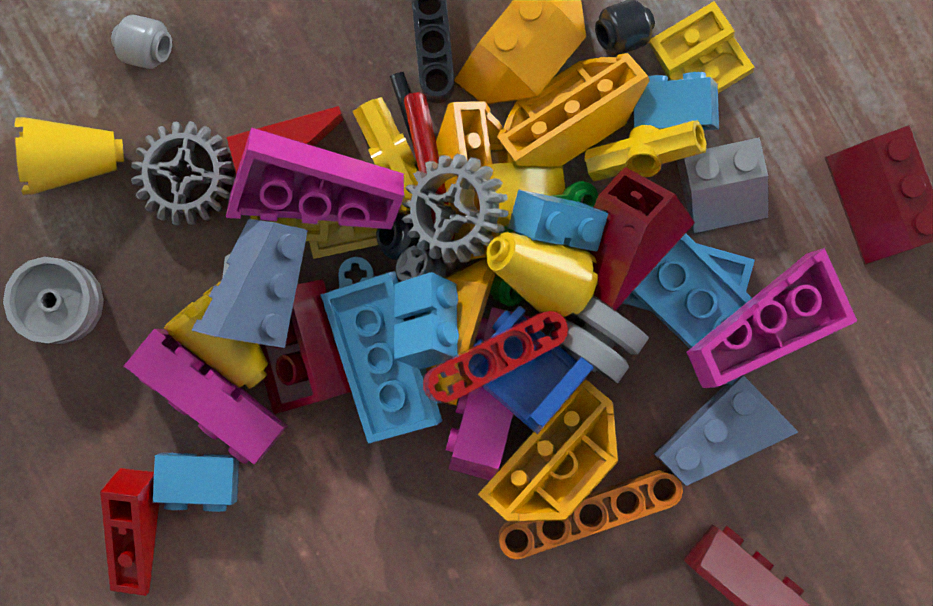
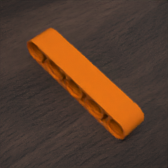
[498,470,683,559]

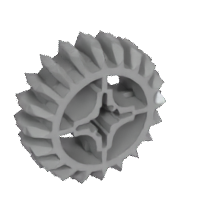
[131,121,235,225]
[401,154,509,263]

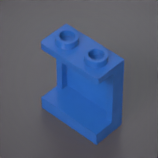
[469,306,594,434]

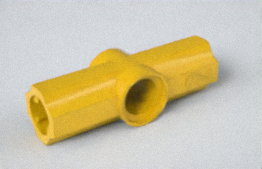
[352,97,418,211]
[585,120,707,181]

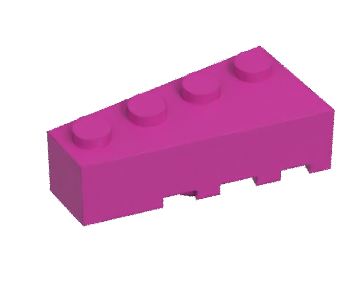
[226,128,404,229]
[687,248,857,388]
[446,307,530,480]
[124,329,288,464]

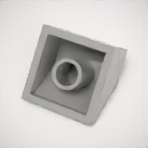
[677,137,768,234]

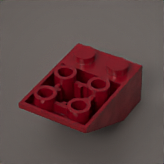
[588,167,695,311]

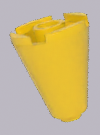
[15,117,124,195]
[487,232,598,321]
[163,281,268,389]

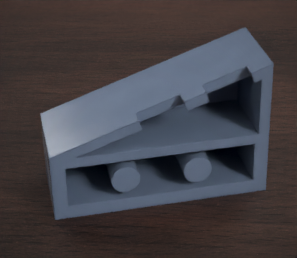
[192,219,308,348]
[653,375,798,486]

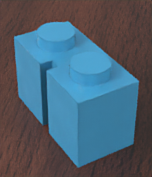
[634,72,719,131]
[508,189,608,251]
[394,272,459,369]
[153,452,239,512]

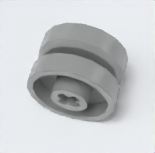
[3,257,104,344]
[547,297,649,384]

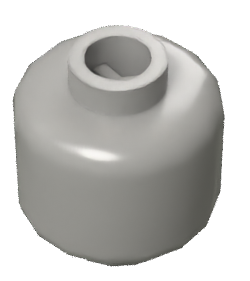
[111,15,172,69]

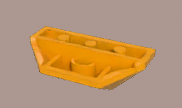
[454,0,586,105]
[497,53,650,167]
[436,101,514,259]
[426,258,495,405]
[478,379,618,522]

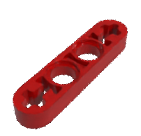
[423,311,568,403]

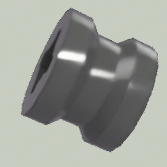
[396,246,446,281]

